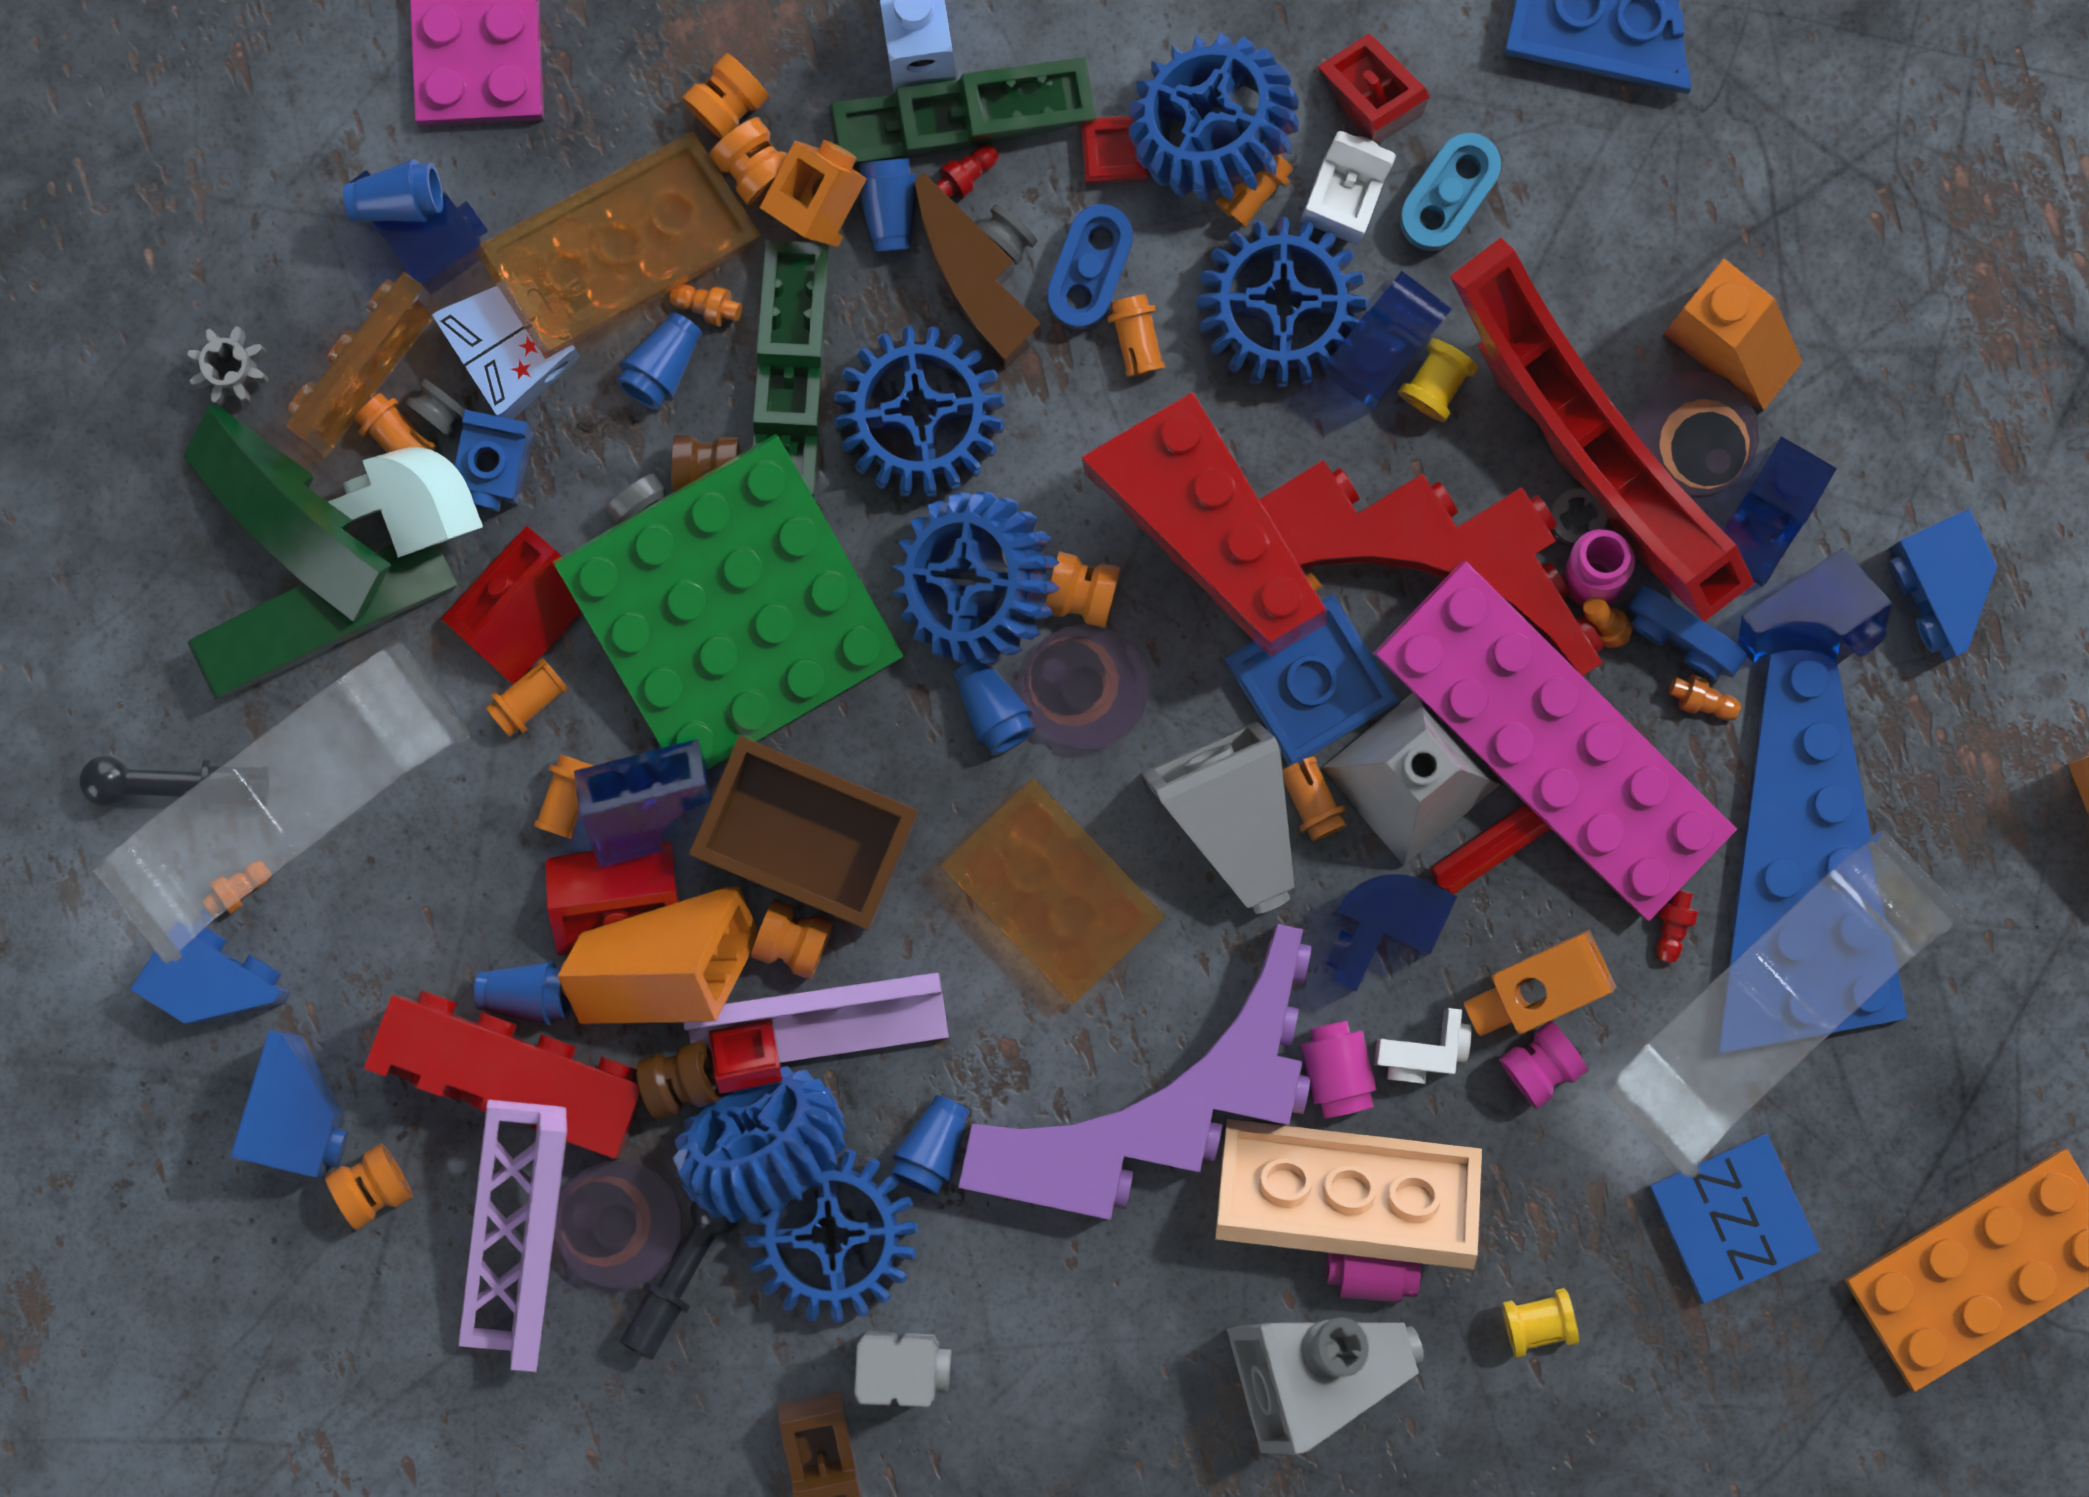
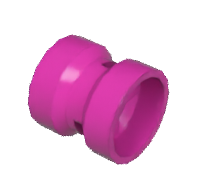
[1499,1020,1589,1109]

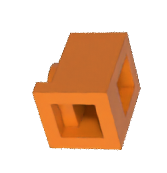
[759,140,867,247]

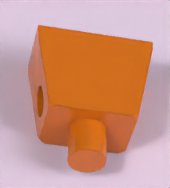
[1464,929,1616,1037]

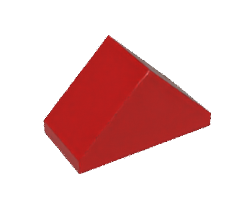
[1317,33,1430,145]

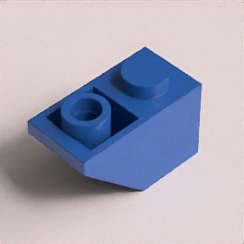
[1888,508,1997,662]
[130,921,290,1025]

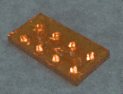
[476,131,761,359]

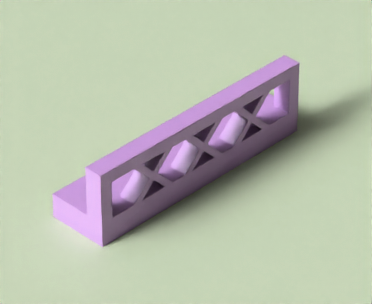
[684,973,949,1063]
[459,1100,567,1372]

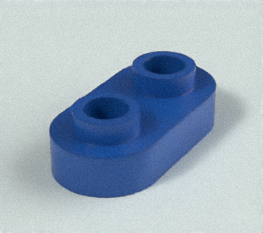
[1047,204,1133,330]
[1626,586,1748,681]

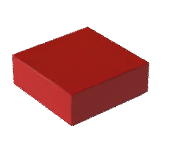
[1081,116,1149,185]
[709,1018,783,1094]

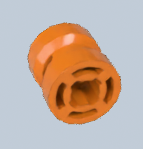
[681,52,770,139]
[709,117,787,206]
[1045,551,1121,629]
[751,899,834,981]
[325,1143,414,1230]

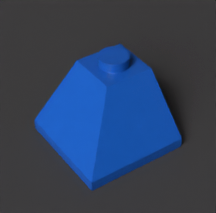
[231,1030,349,1178]

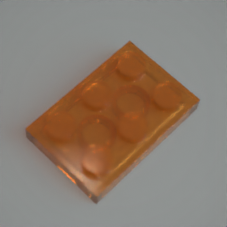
[285,272,441,458]
[940,777,1166,1005]

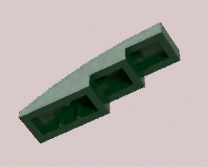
[829,57,1097,168]
[753,240,829,498]
[184,403,391,621]
[187,544,457,700]

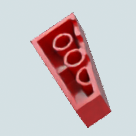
[1081,392,1326,657]
[364,990,643,1159]

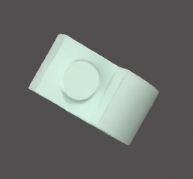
[328,447,483,557]

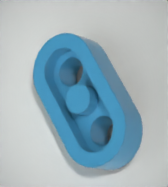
[1400,133,1501,251]

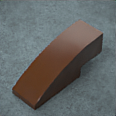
[914,172,1041,369]
[778,1391,863,1497]

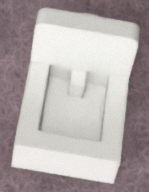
[1300,131,1396,245]
[1374,1008,1471,1084]

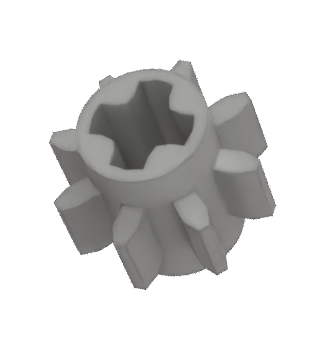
[187,326,269,407]

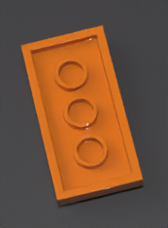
[1844,1148,2089,1392]

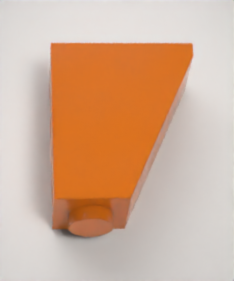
[1663,259,1803,412]
[557,886,759,1024]

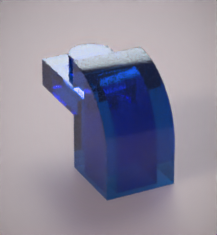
[1325,874,1457,993]

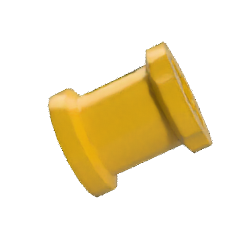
[1397,338,1479,422]
[1502,1288,1579,1359]

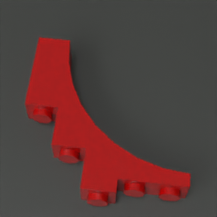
[1450,237,1755,622]
[1259,460,1604,676]

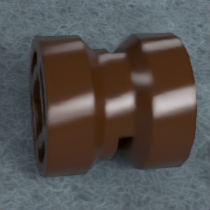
[671,435,740,493]
[637,1041,722,1120]

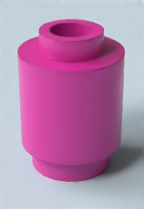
[1562,529,1635,607]
[1300,1020,1377,1118]
[1326,1252,1421,1303]

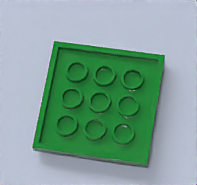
[553,434,904,783]

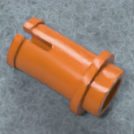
[1215,155,1293,228]
[1107,294,1166,378]
[354,393,436,453]
[485,658,569,737]
[534,754,598,839]
[1282,756,1347,842]

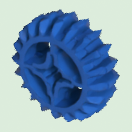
[1128,32,1299,203]
[1196,217,1368,389]
[834,326,1005,498]
[891,491,1060,664]
[673,1066,847,1223]
[744,1149,919,1322]

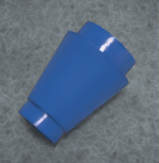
[343,158,443,222]
[858,159,917,252]
[616,312,702,410]
[953,660,1035,755]
[474,961,571,1025]
[891,1095,970,1196]

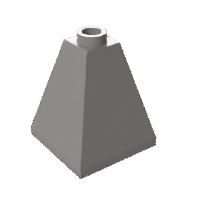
[1321,693,1501,866]
[1142,721,1295,914]
[1227,1323,1424,1454]

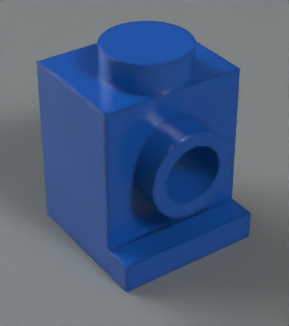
[454,410,534,512]

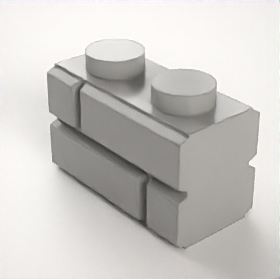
[855,1331,951,1407]

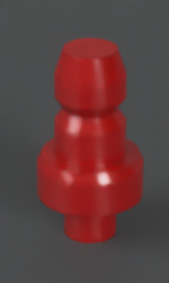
[936,143,999,199]
[1656,889,1699,963]

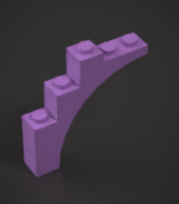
[959,924,1312,1220]

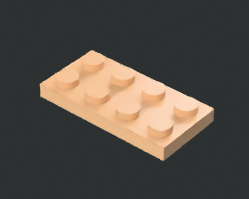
[1215,1119,1482,1269]

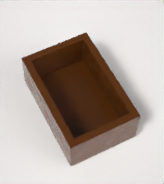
[689,735,920,932]

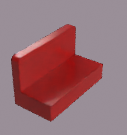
[441,525,582,683]
[546,841,680,956]

